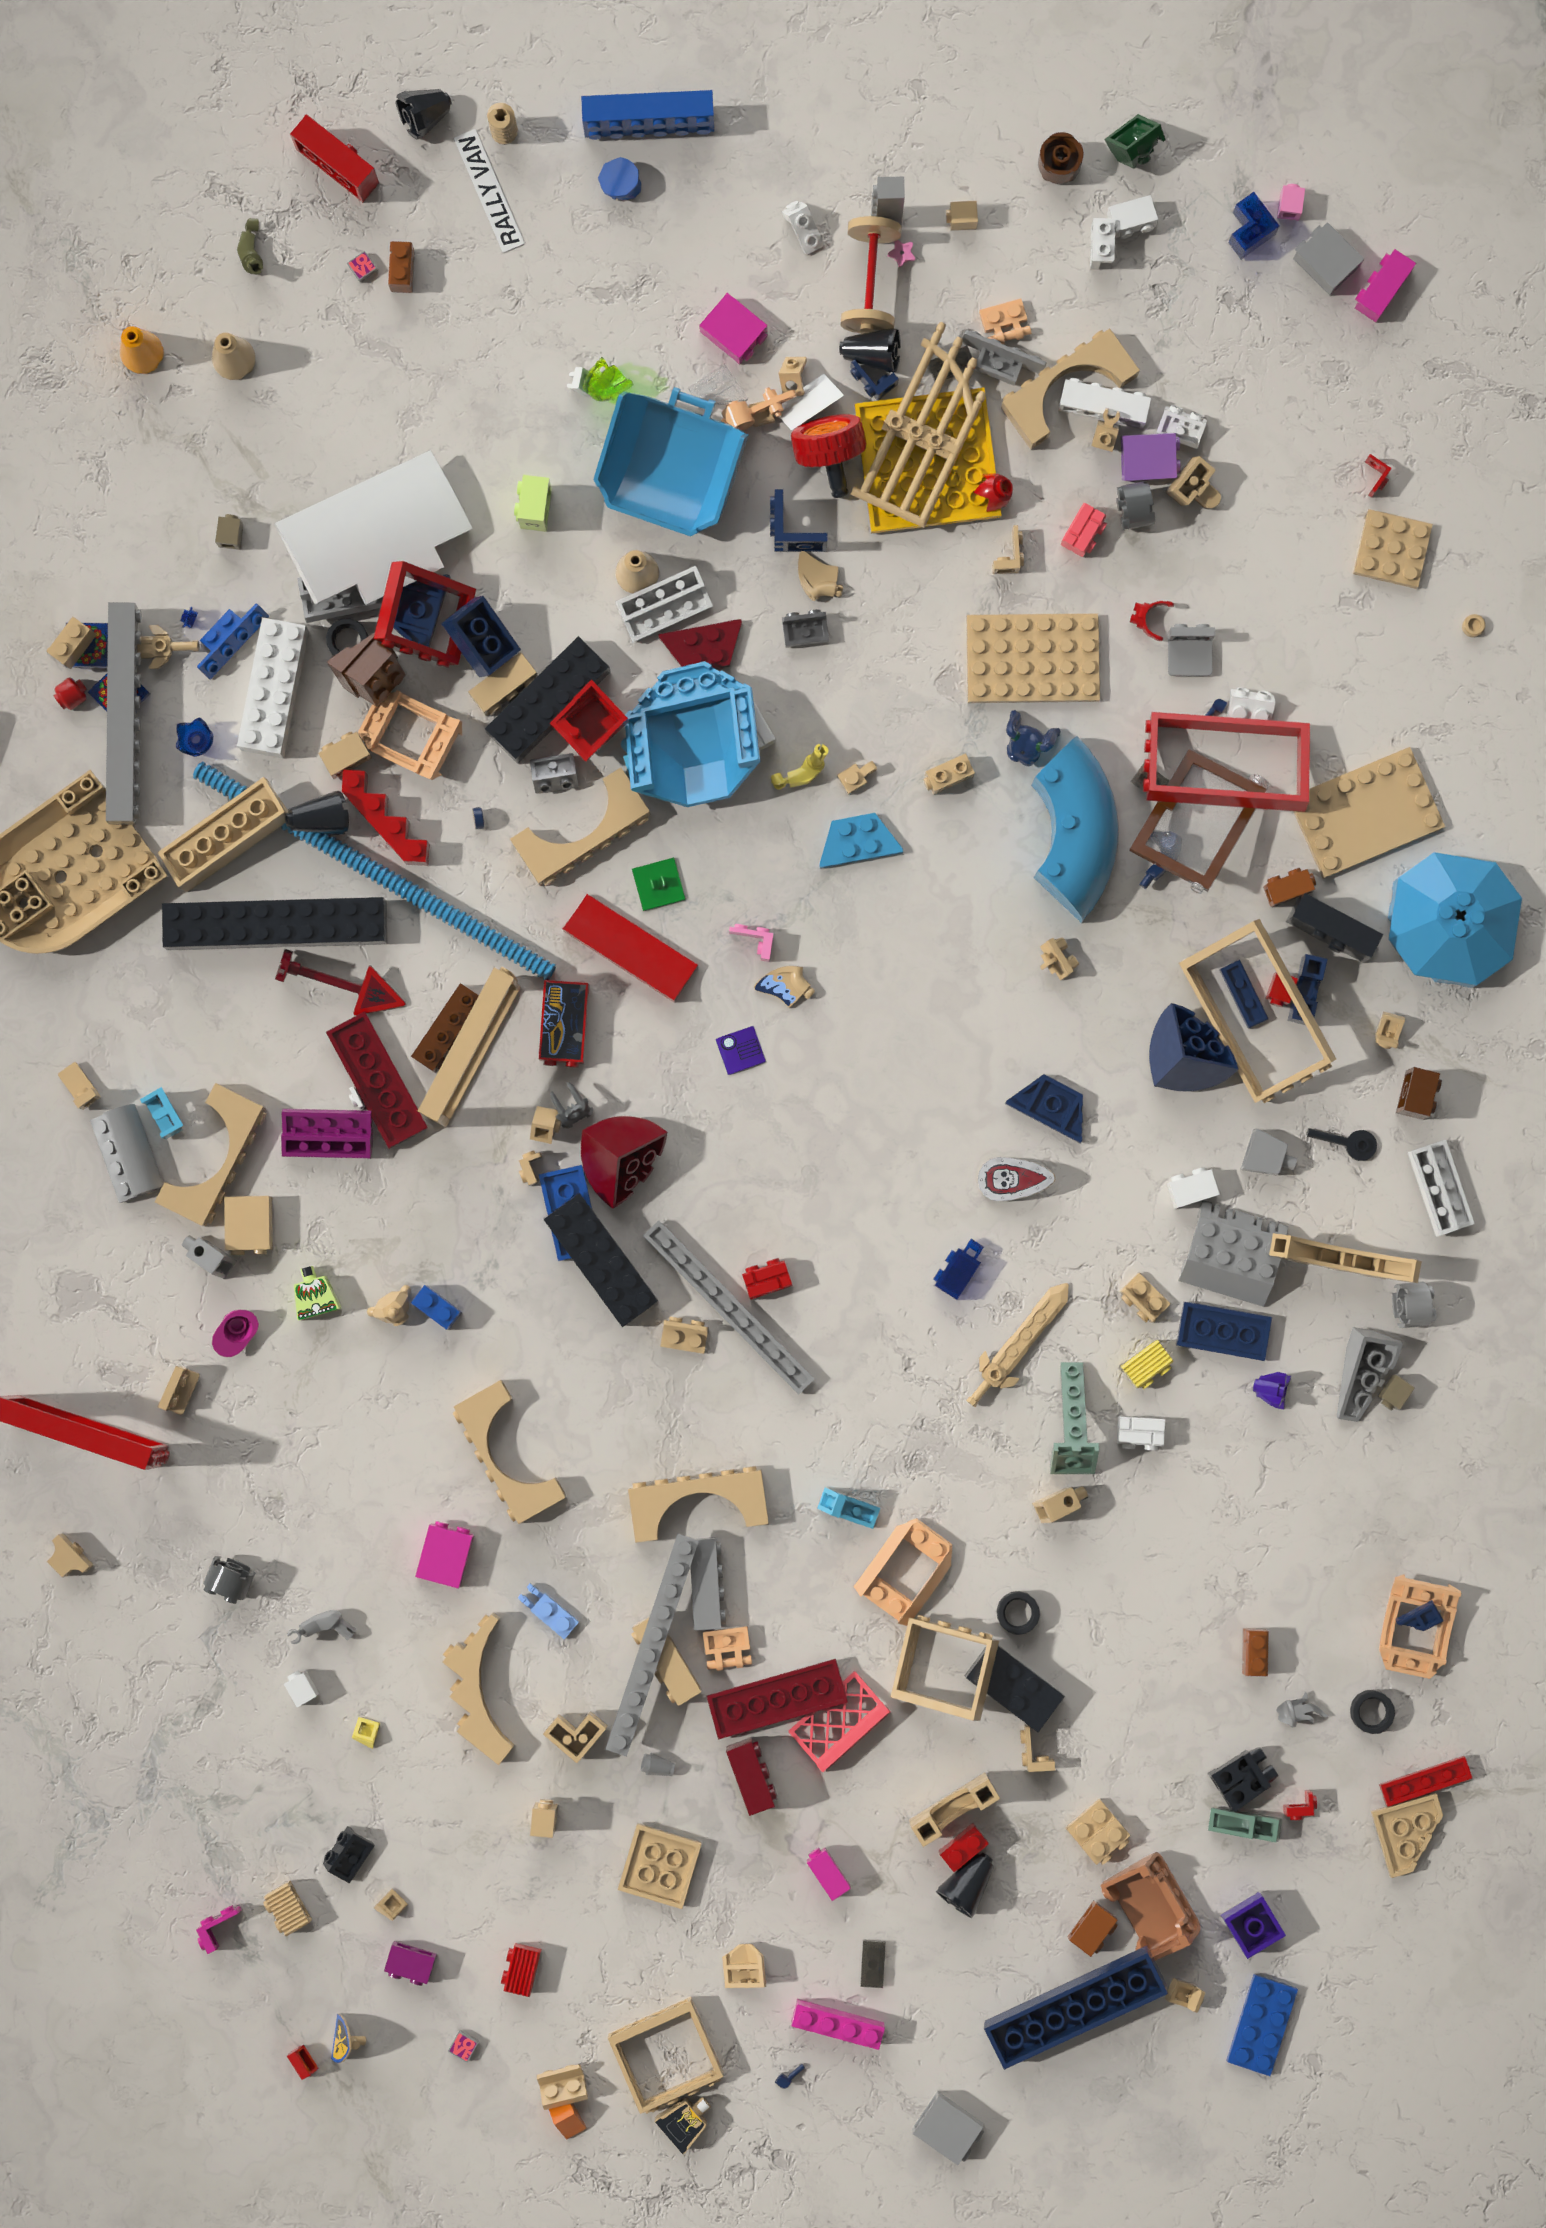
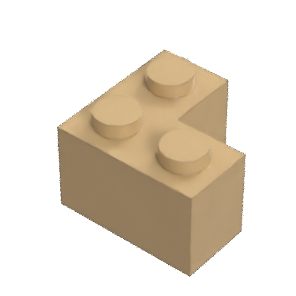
[543,1711,608,1763]

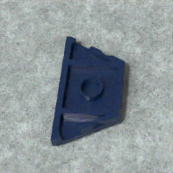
[393,574,451,647]
[1005,1074,1083,1144]

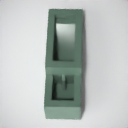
[1208,1808,1282,1843]

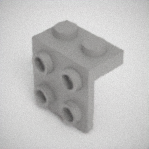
[1168,624,1215,676]

